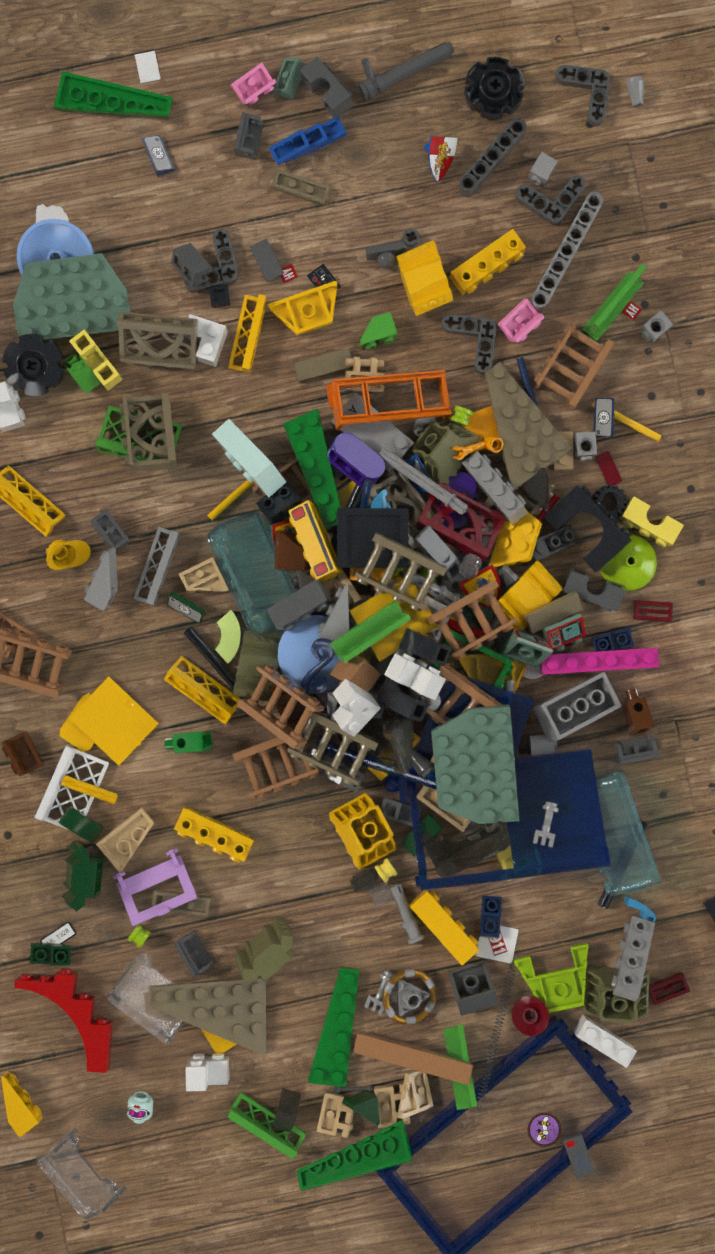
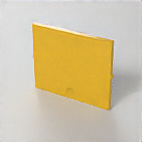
[349,580,439,662]
[69,677,159,765]

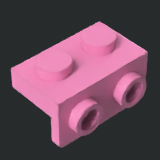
[230,62,276,105]
[497,298,545,343]

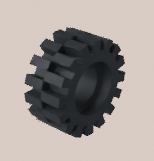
[593,485,628,518]

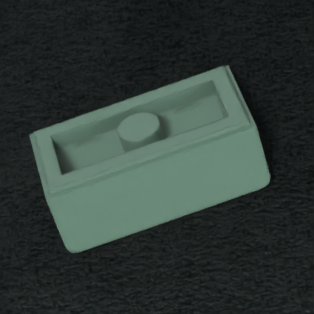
[271,57,305,100]

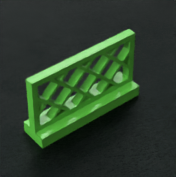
[581,263,647,342]
[95,406,183,470]

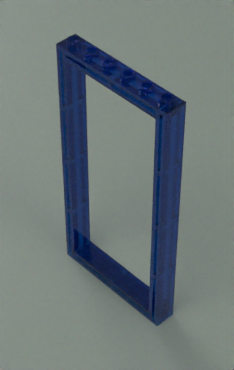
[376,1016,633,1254]

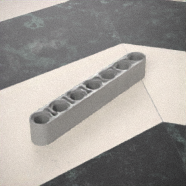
[530,192,603,312]

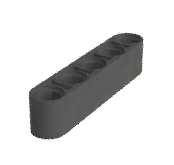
[459,118,527,197]

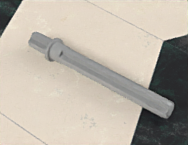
[379,448,468,515]

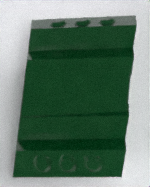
[62,840,104,912]

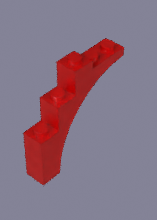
[14,968,113,1073]

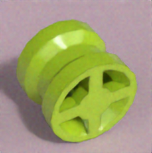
[450,406,473,427]
[127,924,151,949]

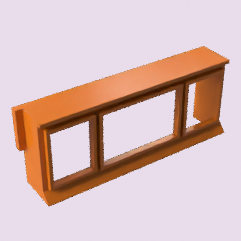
[326,370,453,430]

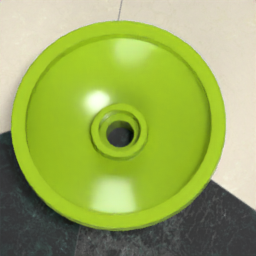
[600,534,657,591]

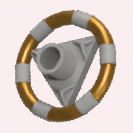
[382,969,437,1025]

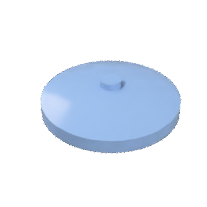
[17,219,94,275]
[278,615,339,693]

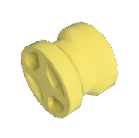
[375,858,398,883]

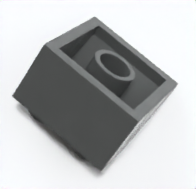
[448,960,498,1016]

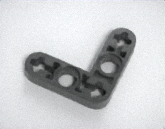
[555,65,610,127]
[515,175,586,225]
[184,228,239,293]
[441,314,497,375]

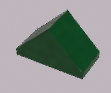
[342,1090,380,1126]

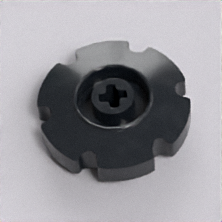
[464,57,525,120]
[2,334,65,396]

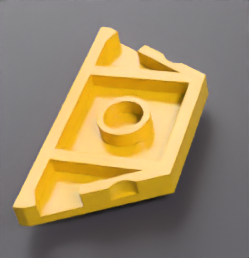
[268,281,337,336]
[489,510,542,570]
[458,653,527,692]

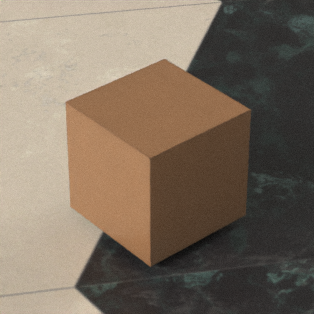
[330,656,381,692]

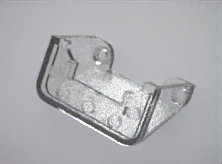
[106,952,185,1044]

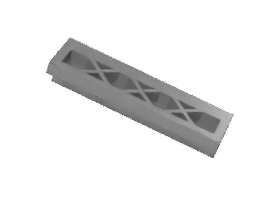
[133,527,181,606]

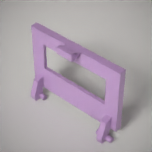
[113,848,198,926]

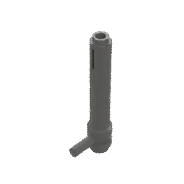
[358,42,454,99]

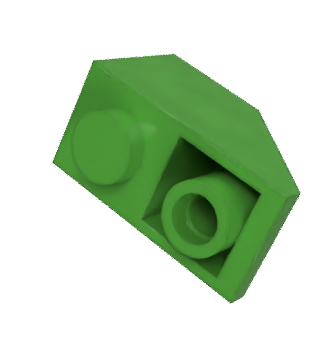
[360,312,397,350]
[63,352,101,394]

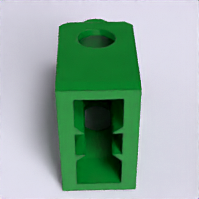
[164,730,213,754]

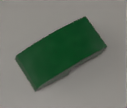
[59,806,104,843]
[401,814,443,857]
[30,943,71,966]

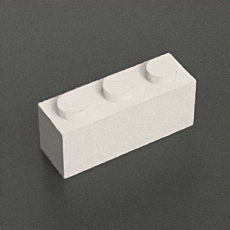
[573,1015,637,1068]

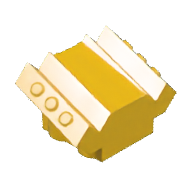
[396,240,453,316]
[497,560,563,631]
[329,793,396,870]

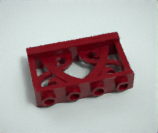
[415,482,506,562]

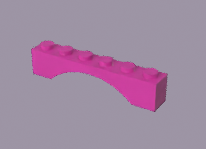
[539,648,659,675]

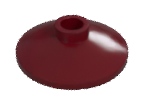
[512,996,550,1036]

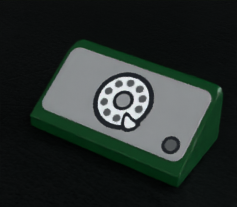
[167,592,207,623]

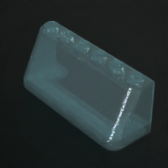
[208,510,295,634]
[572,770,661,896]

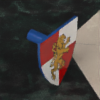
[424,136,458,183]

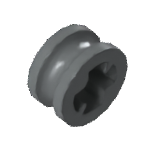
[402,228,420,248]

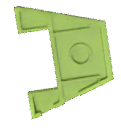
[513,942,588,1013]

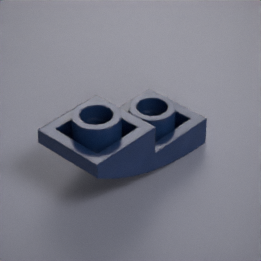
[591,628,634,652]
[479,896,502,939]

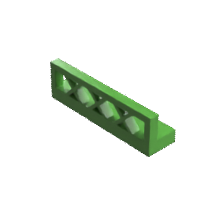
[329,600,411,663]
[443,1024,477,1110]
[227,1091,307,1159]

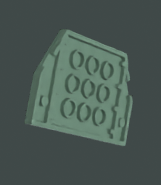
[13,253,131,341]
[431,705,519,824]

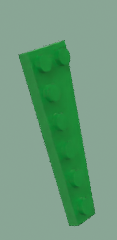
[53,71,173,118]
[283,409,341,530]
[308,966,359,1087]
[296,1121,413,1191]

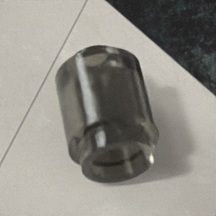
[349,867,379,893]

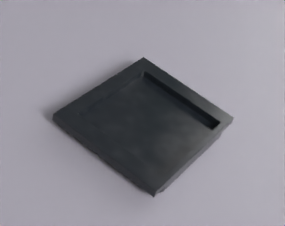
[336,508,409,568]

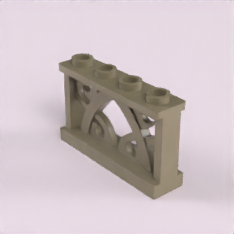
[117,312,198,370]
[120,392,177,473]
[368,472,444,551]

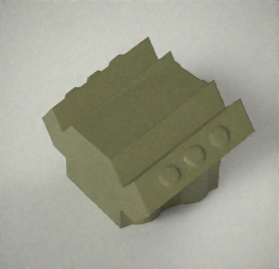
[411,419,479,485]
[233,631,281,702]
[236,917,294,981]
[583,965,650,1023]

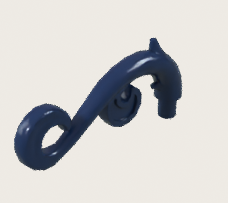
[300,638,335,715]

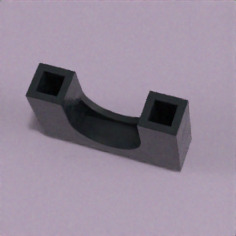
[543,484,632,573]
[377,628,452,722]

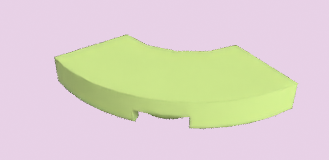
[215,610,241,664]

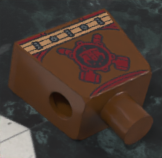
[623,689,654,736]

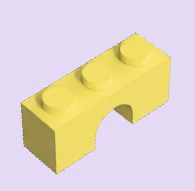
[70,329,123,391]
[619,497,684,547]

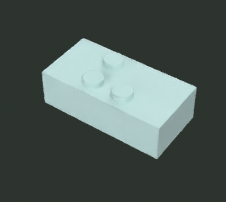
[212,419,286,497]

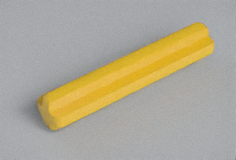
[61,775,118,804]

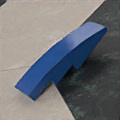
[269,117,347,165]

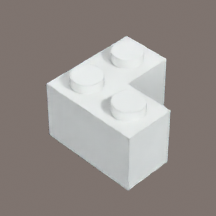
[185,314,228,367]
[0,381,26,432]
[384,653,446,700]
[332,679,381,737]
[185,1053,229,1091]

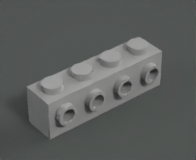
[462,451,527,525]
[611,916,655,1002]

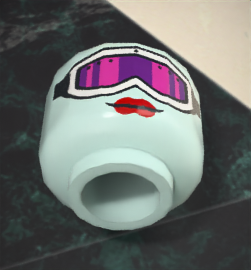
[127,1091,153,1124]

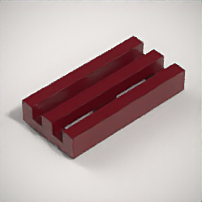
[633,600,673,622]
[649,972,691,1005]

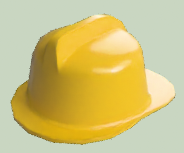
[46,539,91,570]

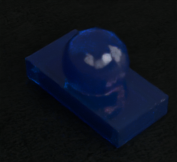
[383,763,407,803]

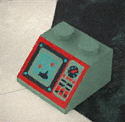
[539,613,586,653]
[501,628,553,668]

